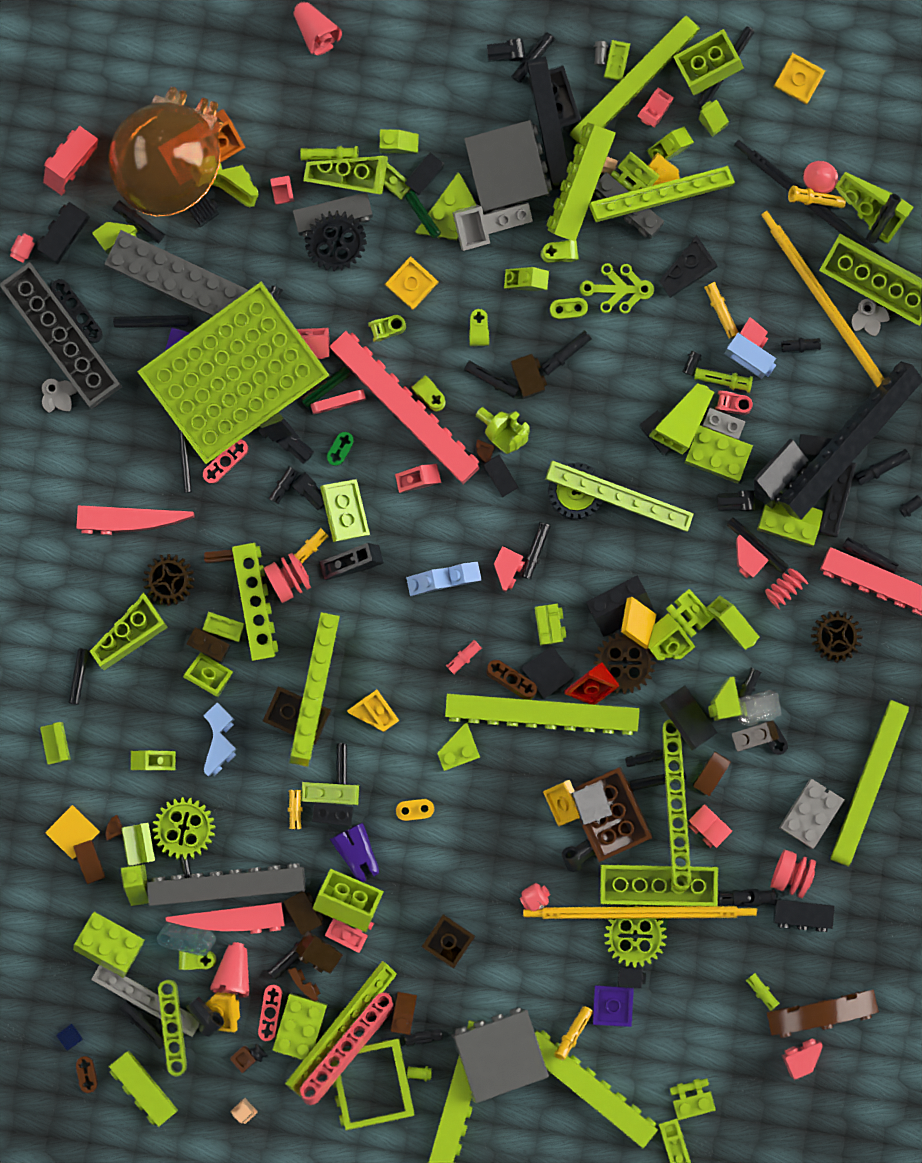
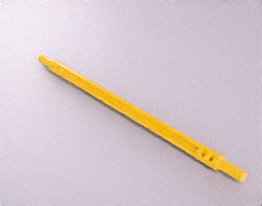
[761,211,885,388]
[523,906,757,919]

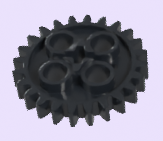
[304,210,367,271]

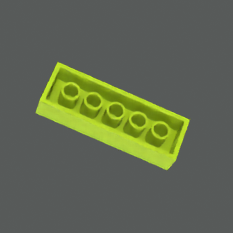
[547,122,616,242]
[819,234,922,326]
[600,865,718,906]

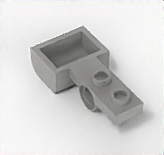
[453,202,533,251]

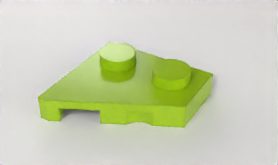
[438,723,480,771]

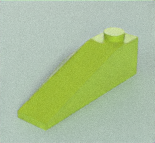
[835,172,914,244]

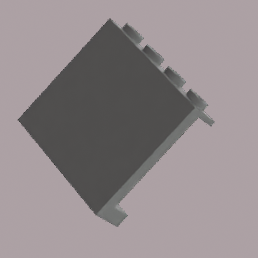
[464,120,553,214]
[451,1007,549,1103]

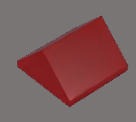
[564,662,619,705]

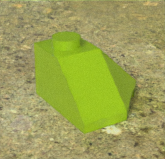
[648,613,695,660]

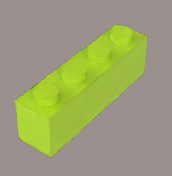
[109,1051,178,1127]

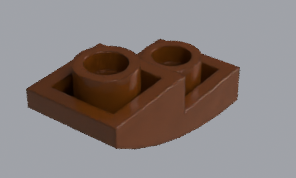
[693,751,731,796]
[73,840,106,884]
[288,967,321,1001]

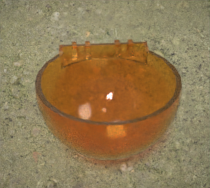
[108,87,223,216]

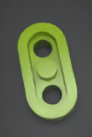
[550,298,588,320]

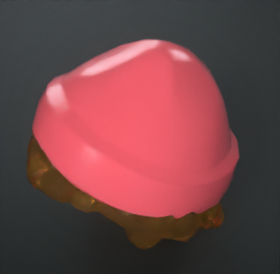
[803,161,839,194]

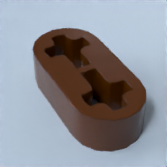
[76,1056,98,1093]

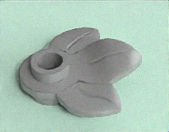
[852,299,890,336]
[42,379,77,413]

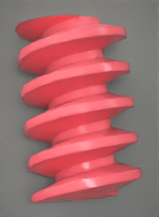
[765,568,808,610]

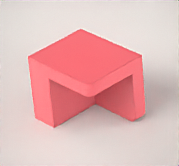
[270,176,294,205]

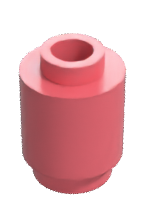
[10,233,35,263]

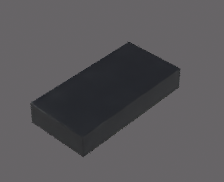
[483,455,519,497]

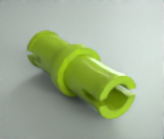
[746,973,780,1011]

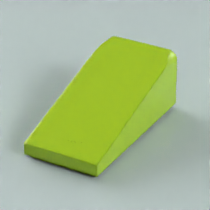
[383,163,410,199]

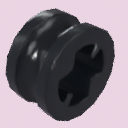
[250,1043,268,1063]

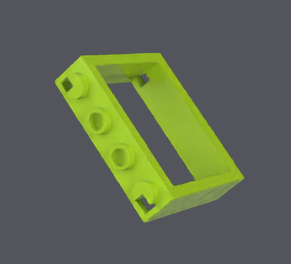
[330,1038,415,1130]

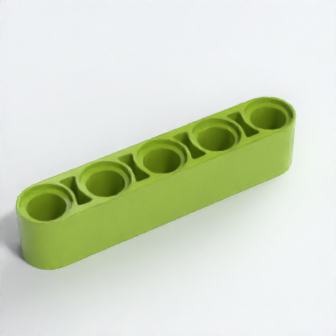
[158,979,187,1076]

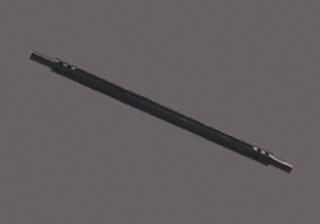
[734,139,899,266]

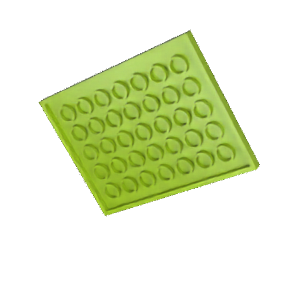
[137,281,329,464]

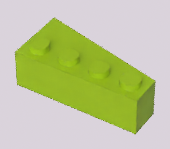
[303,156,388,194]
[90,592,168,670]

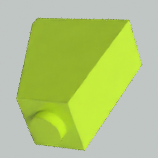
[706,596,760,650]
[121,865,149,906]

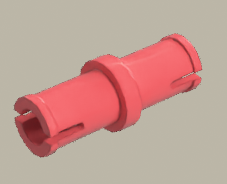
[446,640,482,674]

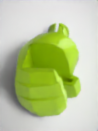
[476,407,530,454]

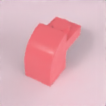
[638,88,674,128]

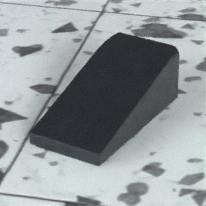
[404,153,444,195]

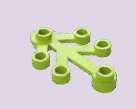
[580,263,654,314]

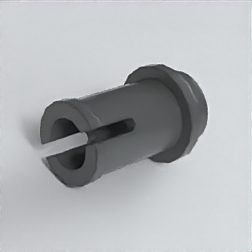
[593,41,608,66]

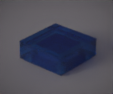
[56,1024,83,1051]

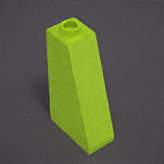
[649,383,714,455]

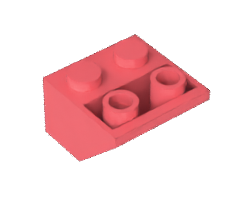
[782,1038,822,1080]

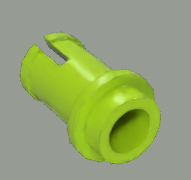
[407,1066,432,1082]

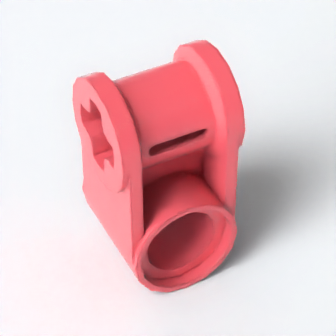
[715,391,752,415]

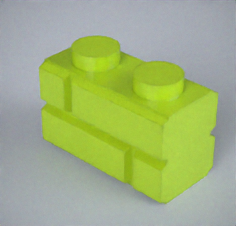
[535,604,566,646]

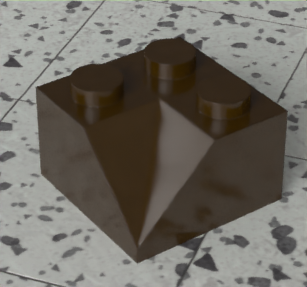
[422,914,475,968]

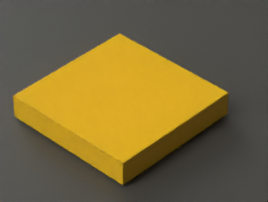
[774,53,825,105]
[385,256,439,310]
[621,597,656,649]
[543,780,580,826]
[46,805,100,860]

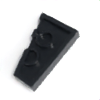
[659,235,718,298]

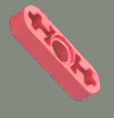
[311,390,366,414]
[203,439,248,484]
[258,985,282,1041]

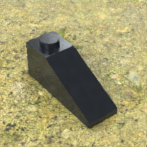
[320,543,384,580]

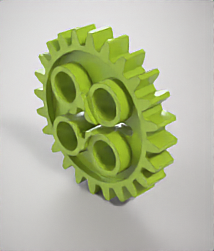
[152,797,216,861]
[604,905,667,968]

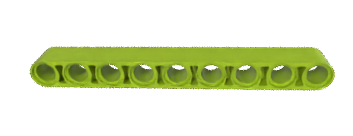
[570,15,700,144]
[830,700,909,867]
[662,719,691,892]

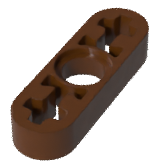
[486,660,537,700]

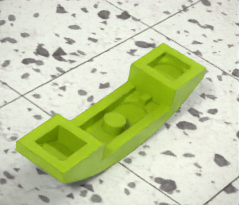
[659,1119,691,1163]

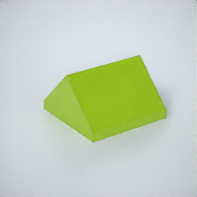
[183,652,233,697]

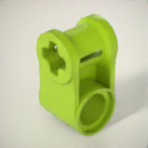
[541,240,579,263]
[469,309,489,346]
[368,315,406,342]
[411,375,445,411]
[179,950,217,970]

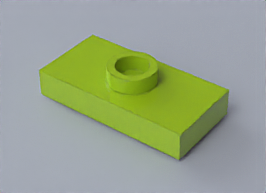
[604,40,630,81]
[202,612,245,642]

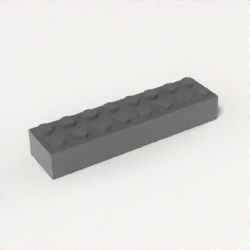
[104,230,249,317]
[0,262,122,409]
[147,863,306,906]

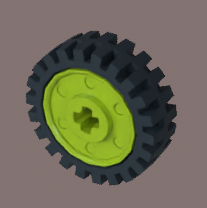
[548,462,603,520]

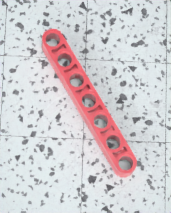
[300,993,394,1105]

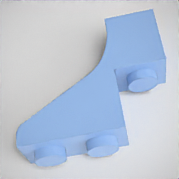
[406,562,481,596]
[204,703,237,776]

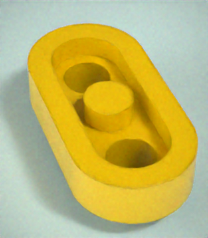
[396,799,434,821]

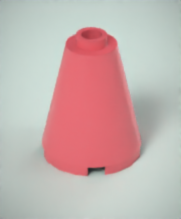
[294,2,342,55]
[210,942,249,998]

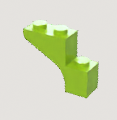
[190,155,258,207]

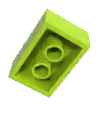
[673,29,744,95]
[684,425,753,484]
[313,868,384,932]
[73,912,144,978]
[273,993,328,1060]

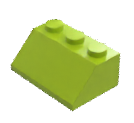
[757,504,823,547]
[708,677,742,721]

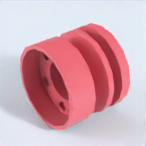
[264,553,311,603]
[770,849,816,898]

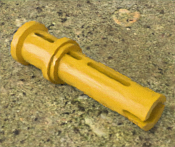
[788,186,846,209]

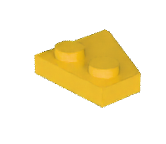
[347,690,399,732]

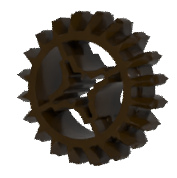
[143,554,195,606]
[810,611,863,663]

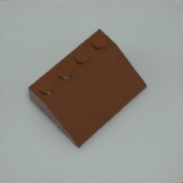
[573,767,653,862]

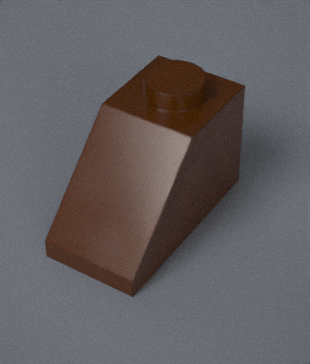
[391,992,417,1035]

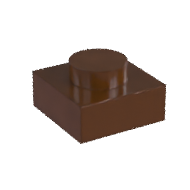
[230,1045,257,1073]

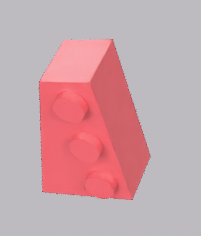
[43,126,98,196]

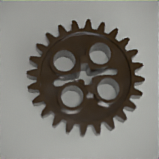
[593,633,656,694]

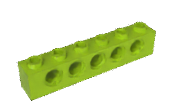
[232,543,278,661]

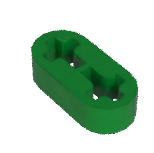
[327,432,354,467]

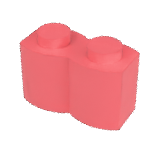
[688,804,732,848]

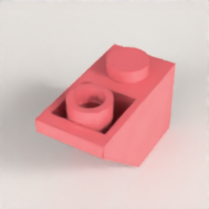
[494,546,525,592]

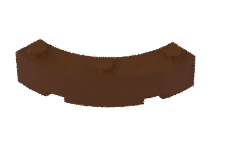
[767,989,879,1038]

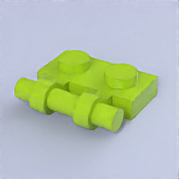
[610,151,660,192]
[666,589,715,638]
[670,1078,716,1120]

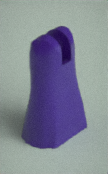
[329,822,379,882]

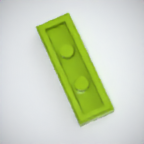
[301,782,359,805]

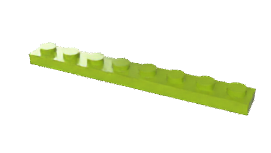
[589,166,735,222]
[545,461,694,532]
[285,961,397,1096]

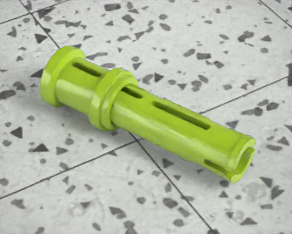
[301,146,359,160]
[694,368,753,393]

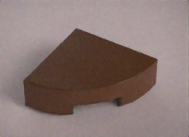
[476,439,495,462]
[106,815,123,840]

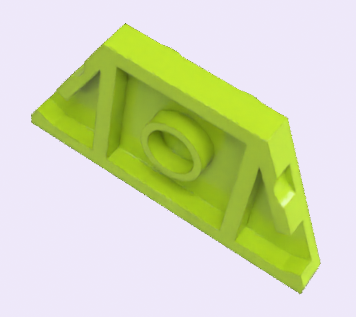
[415,173,476,240]

